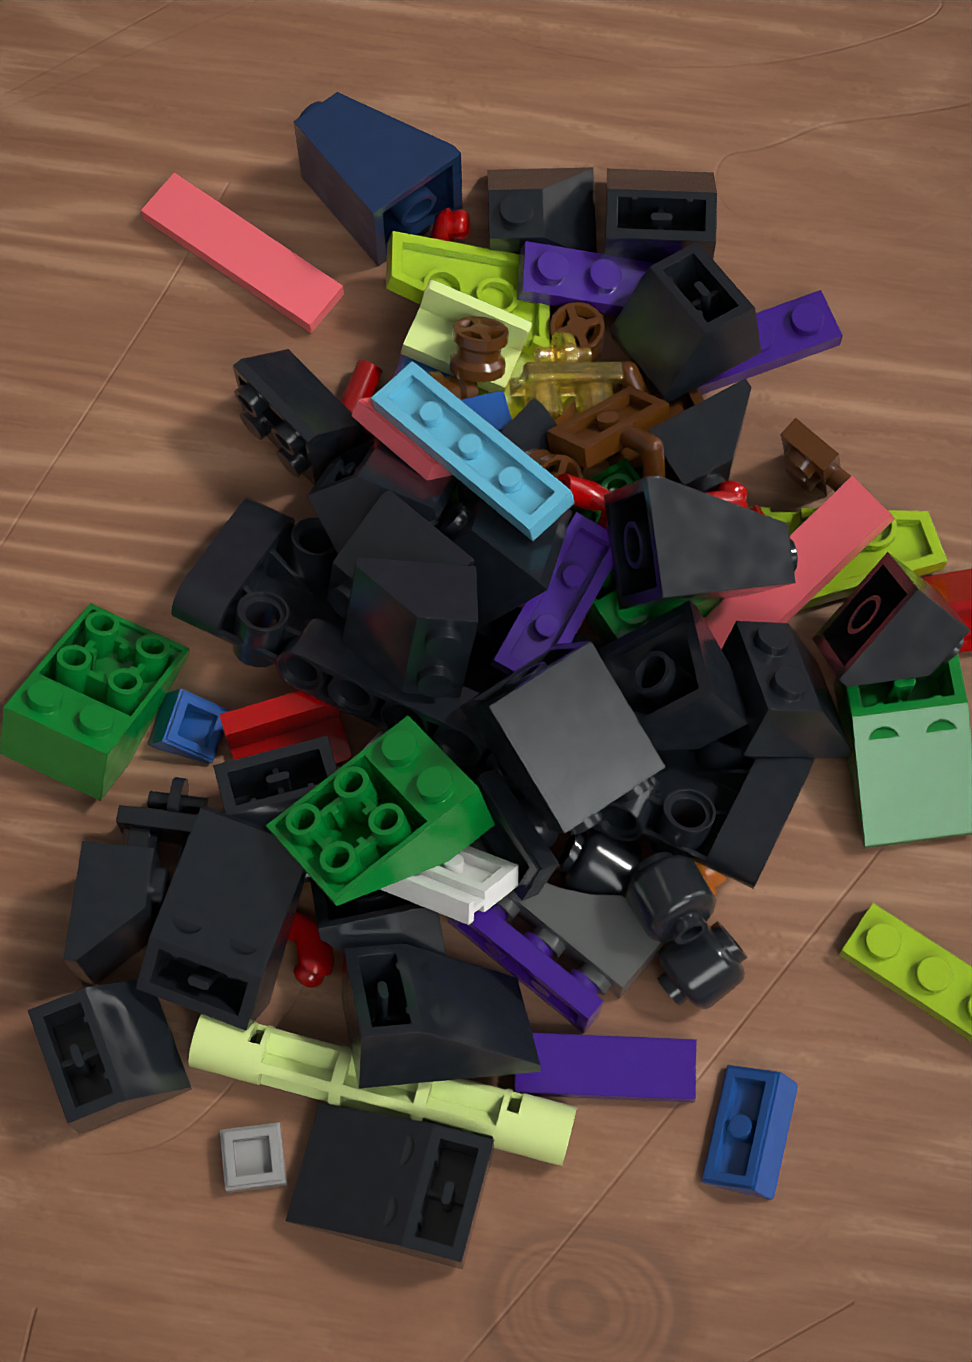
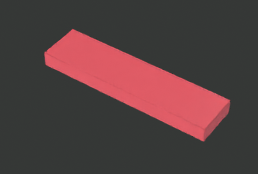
[141,172,344,333]
[704,475,895,649]

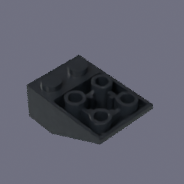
[136,805,307,1031]
[342,943,541,1089]
[285,1102,494,1270]

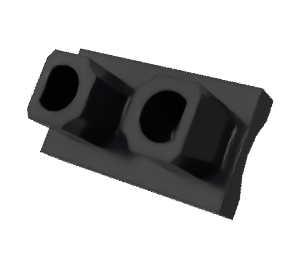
[116,777,208,867]

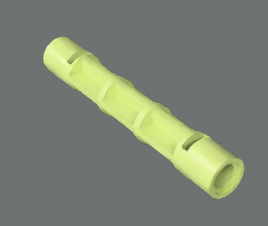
[188,1014,577,1167]

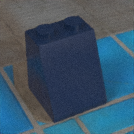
[293,92,463,266]

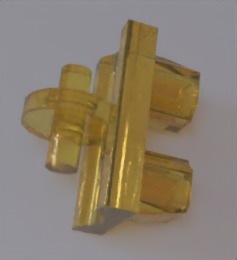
[509,331,623,420]

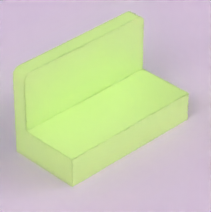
[400,280,532,393]

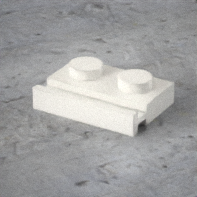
[381,846,519,925]

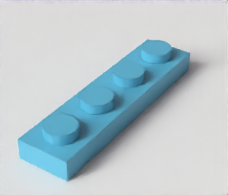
[371,361,575,541]

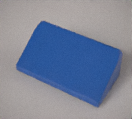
[701,1065,798,1200]

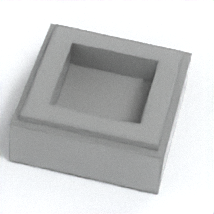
[220,1122,288,1193]

